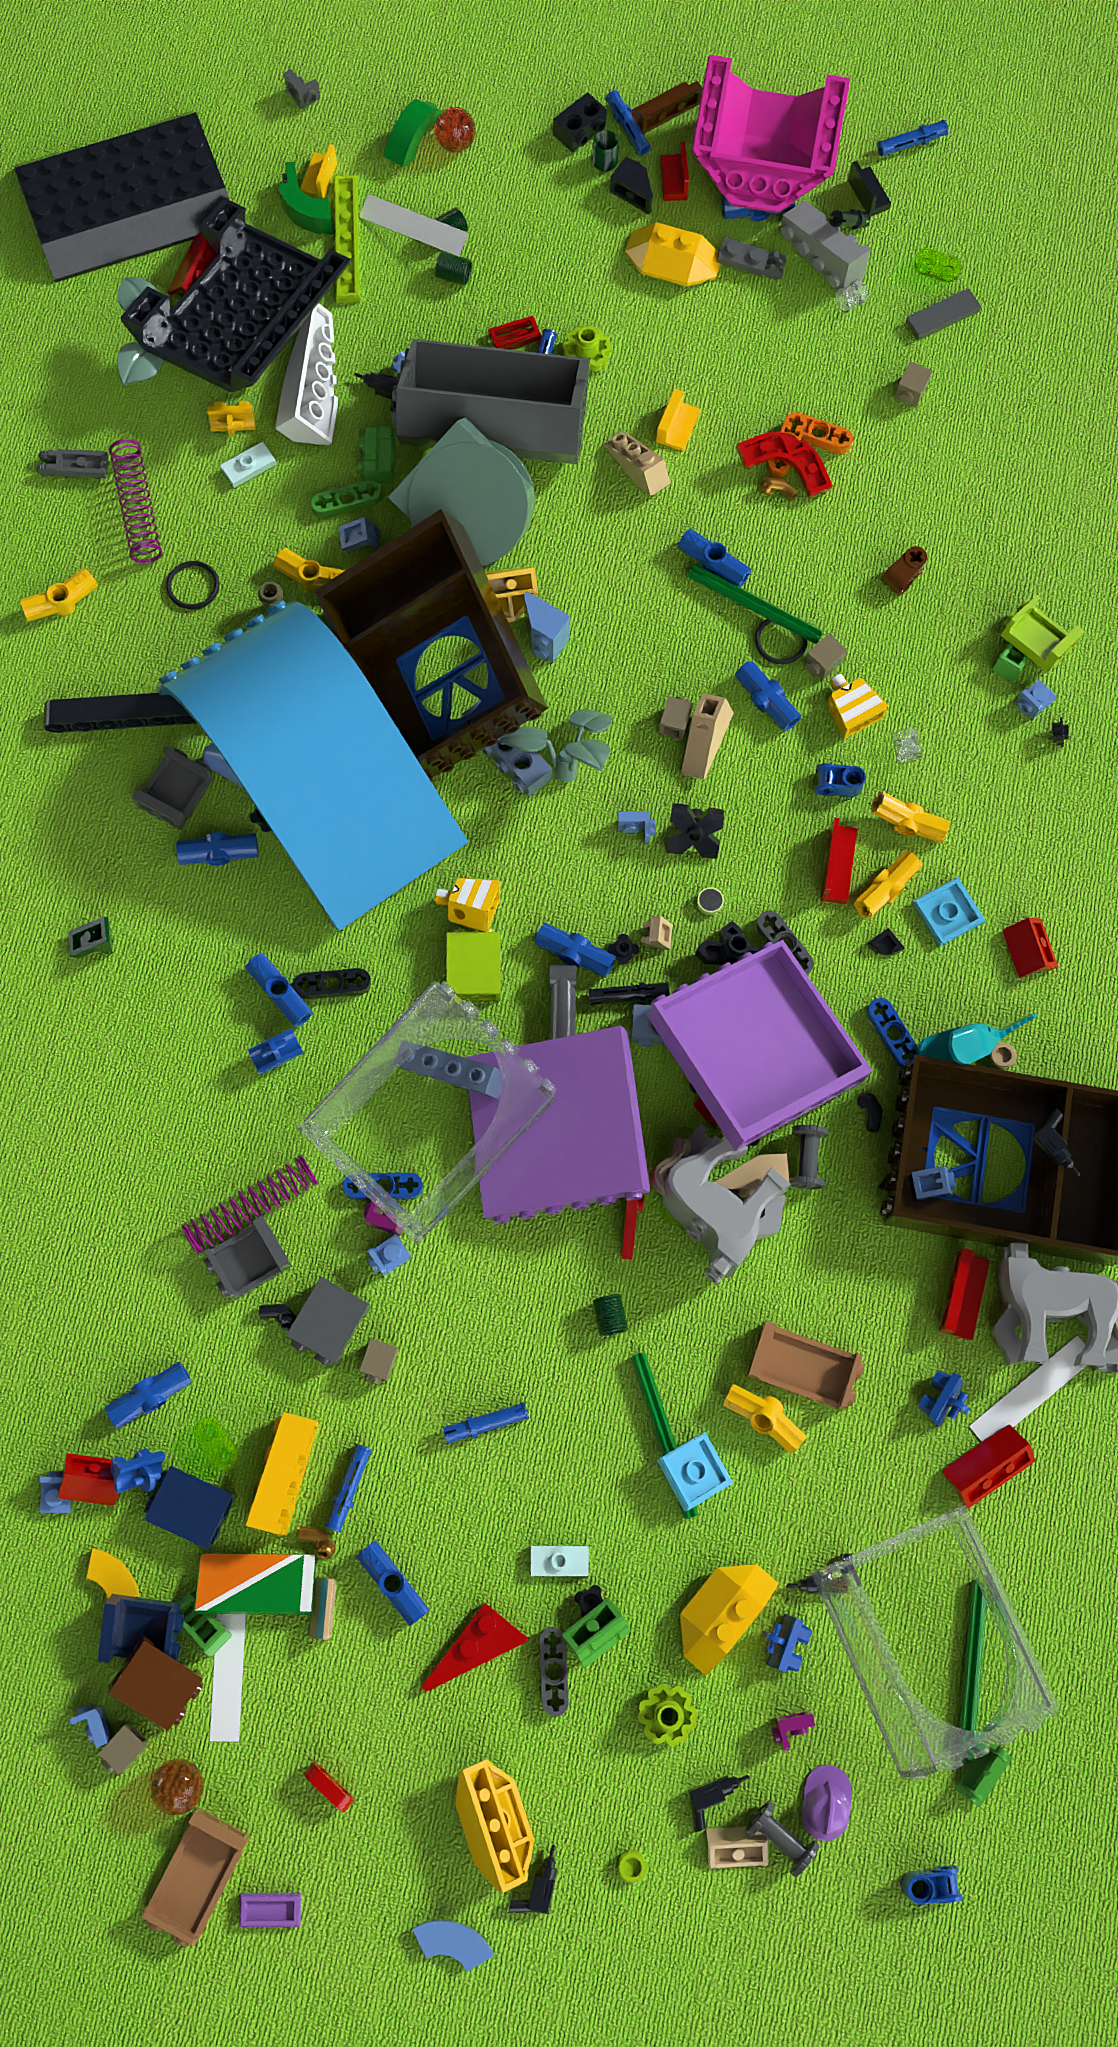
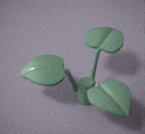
[117,277,165,386]
[501,709,612,782]

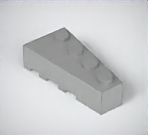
[780,200,871,295]

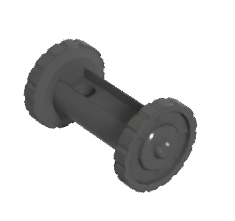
[789,1125,829,1190]
[745,1800,820,1877]

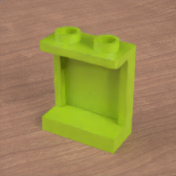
[1001,595,1085,673]
[447,929,501,1001]

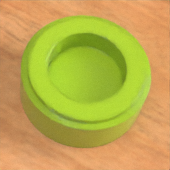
[617,1850,647,1884]

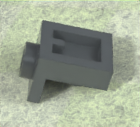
[283,69,320,109]

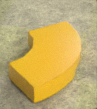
[86,1548,140,1599]

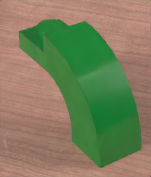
[383,99,445,167]
[278,161,334,234]

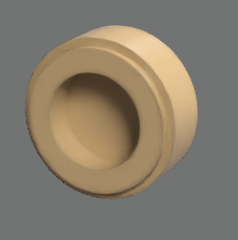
[988,1042,1017,1070]

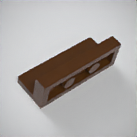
[632,81,702,134]

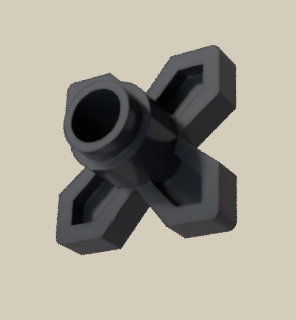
[666,803,725,859]
[695,921,760,966]

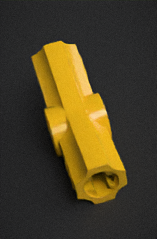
[273,548,345,592]
[20,568,98,622]
[870,791,950,843]
[853,849,923,919]
[723,1384,806,1454]

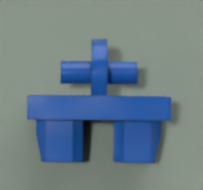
[248,1029,304,1075]
[918,1371,970,1427]
[110,1448,166,1493]
[761,1614,812,1672]

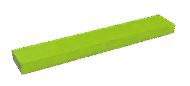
[334,175,361,303]

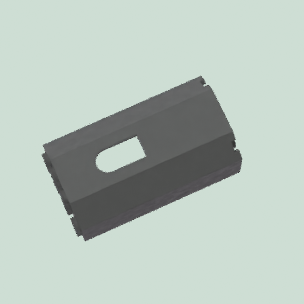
[392,339,590,464]

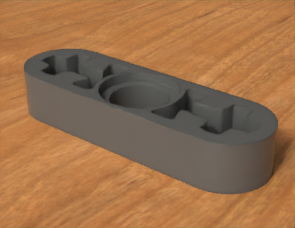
[757,911,814,976]
[539,1627,569,1716]

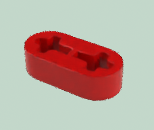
[303,1761,355,1813]

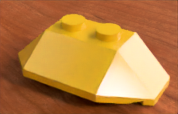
[625,222,721,286]
[485,567,538,623]
[680,1564,779,1676]
[455,1759,534,1893]

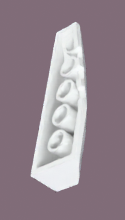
[275,303,338,445]

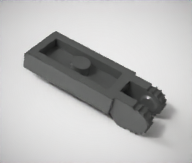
[717,237,787,280]
[37,449,109,479]

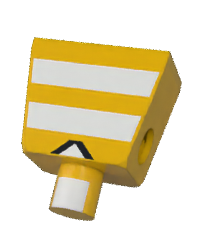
[827,674,888,740]
[435,878,500,932]

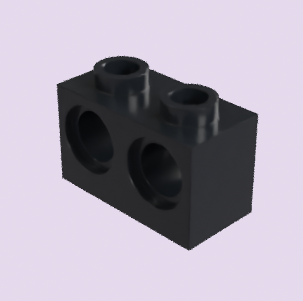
[553,92,607,152]

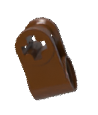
[880,546,927,596]

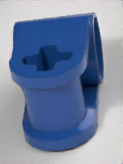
[814,763,866,797]
[901,1865,963,1905]

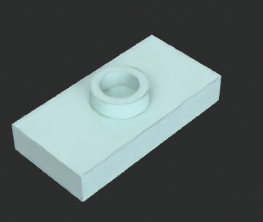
[220,442,276,488]
[531,1546,589,1576]

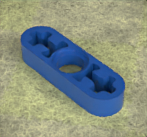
[867,998,918,1069]
[343,1173,423,1200]

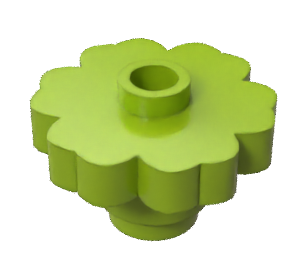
[562,325,612,372]
[637,1683,698,1747]

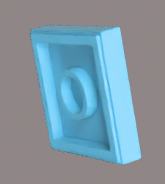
[912,877,986,947]
[657,1432,733,1512]

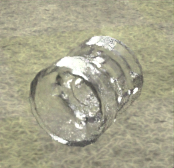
[835,279,869,313]
[892,728,923,763]

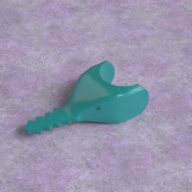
[917,1013,1037,1065]

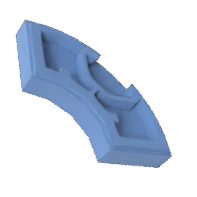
[412,1919,494,1971]

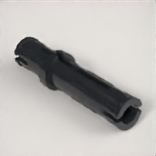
[829,209,870,230]
[588,981,670,1006]

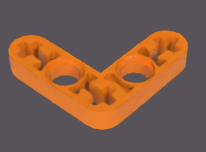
[767,412,853,478]

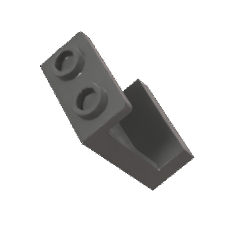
[132,747,214,830]
[203,1216,293,1301]
[286,1277,371,1367]

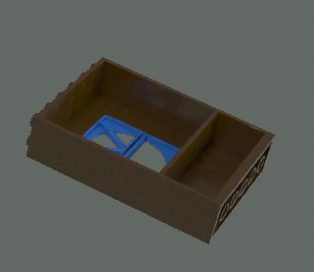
[314,509,549,781]
[880,1055,1118,1266]

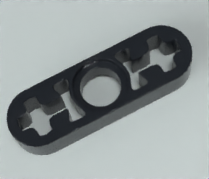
[293,968,371,999]

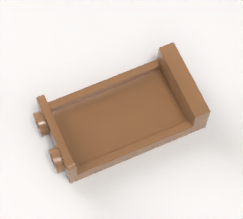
[746,1320,865,1411]
[141,1808,251,1947]

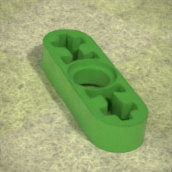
[311,480,382,518]

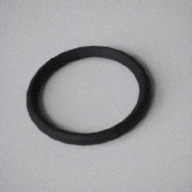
[166,561,219,609]
[755,619,808,665]

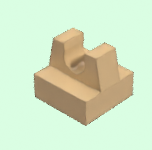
[641,916,673,950]

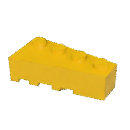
[246,1412,319,1535]

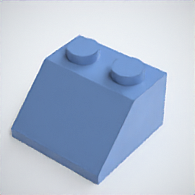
[524,591,570,663]

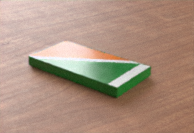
[194,1553,317,1615]

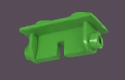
[955,1739,1013,1808]

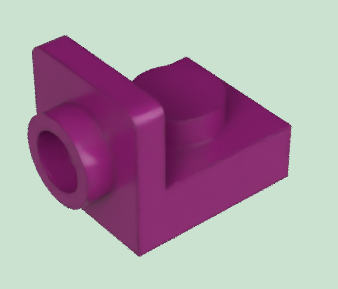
[364,1196,404,1236]
[772,1711,815,1751]

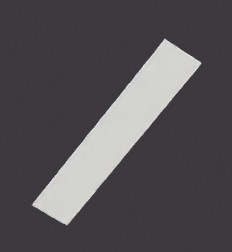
[359,194,469,256]
[969,1335,1087,1442]
[210,1614,246,1742]

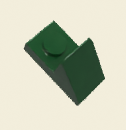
[69,916,113,958]

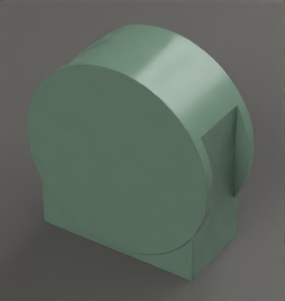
[388,417,535,566]

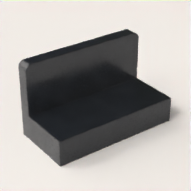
[848,161,891,216]

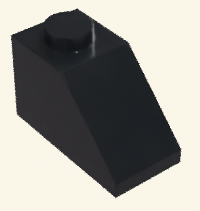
[610,156,653,215]

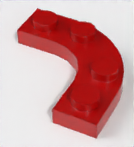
[736,432,833,498]

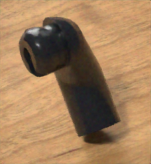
[857,1092,883,1132]
[259,1304,297,1331]

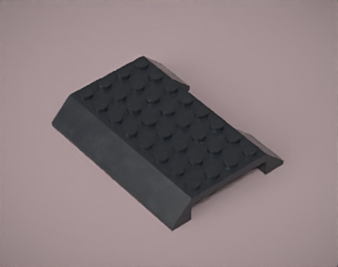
[13,111,229,282]
[121,198,351,393]

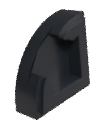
[866,928,905,956]

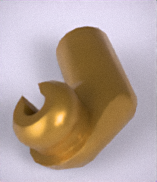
[760,477,798,501]
[298,1526,336,1560]

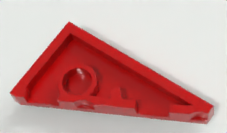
[621,1195,645,1260]
[421,1603,529,1692]

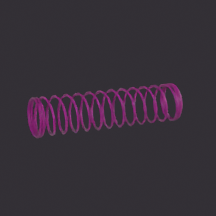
[109,439,163,564]
[181,1155,318,1255]

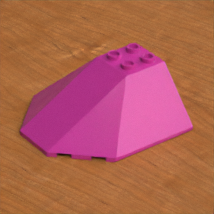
[692,55,850,213]

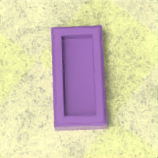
[239,1892,302,1927]

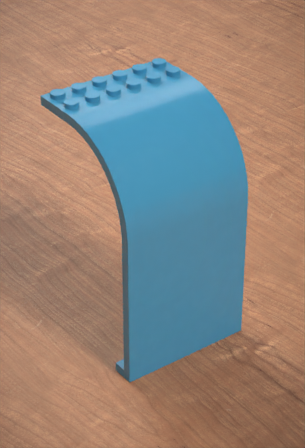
[155,601,468,931]

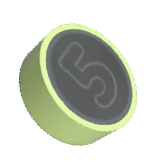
[697,887,724,915]

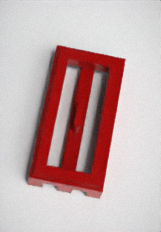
[488,316,541,350]

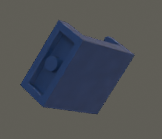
[144,1466,237,1549]
[98,1594,184,1663]

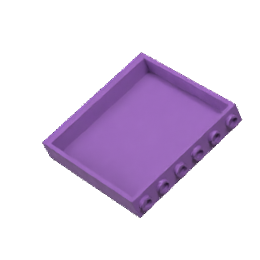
[647,940,873,1151]
[465,1026,650,1224]

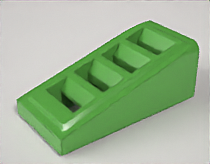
[992,643,1029,682]
[178,1591,232,1657]

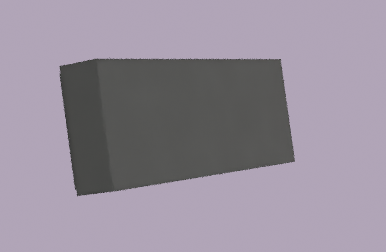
[906,288,981,340]

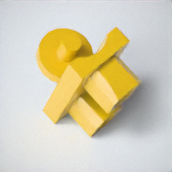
[207,401,255,437]

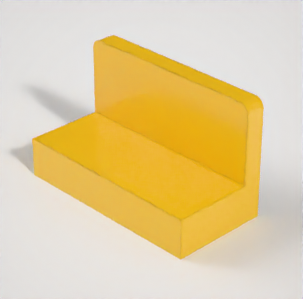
[300,144,337,199]
[656,388,700,451]

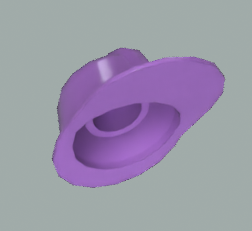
[802,1765,852,1841]

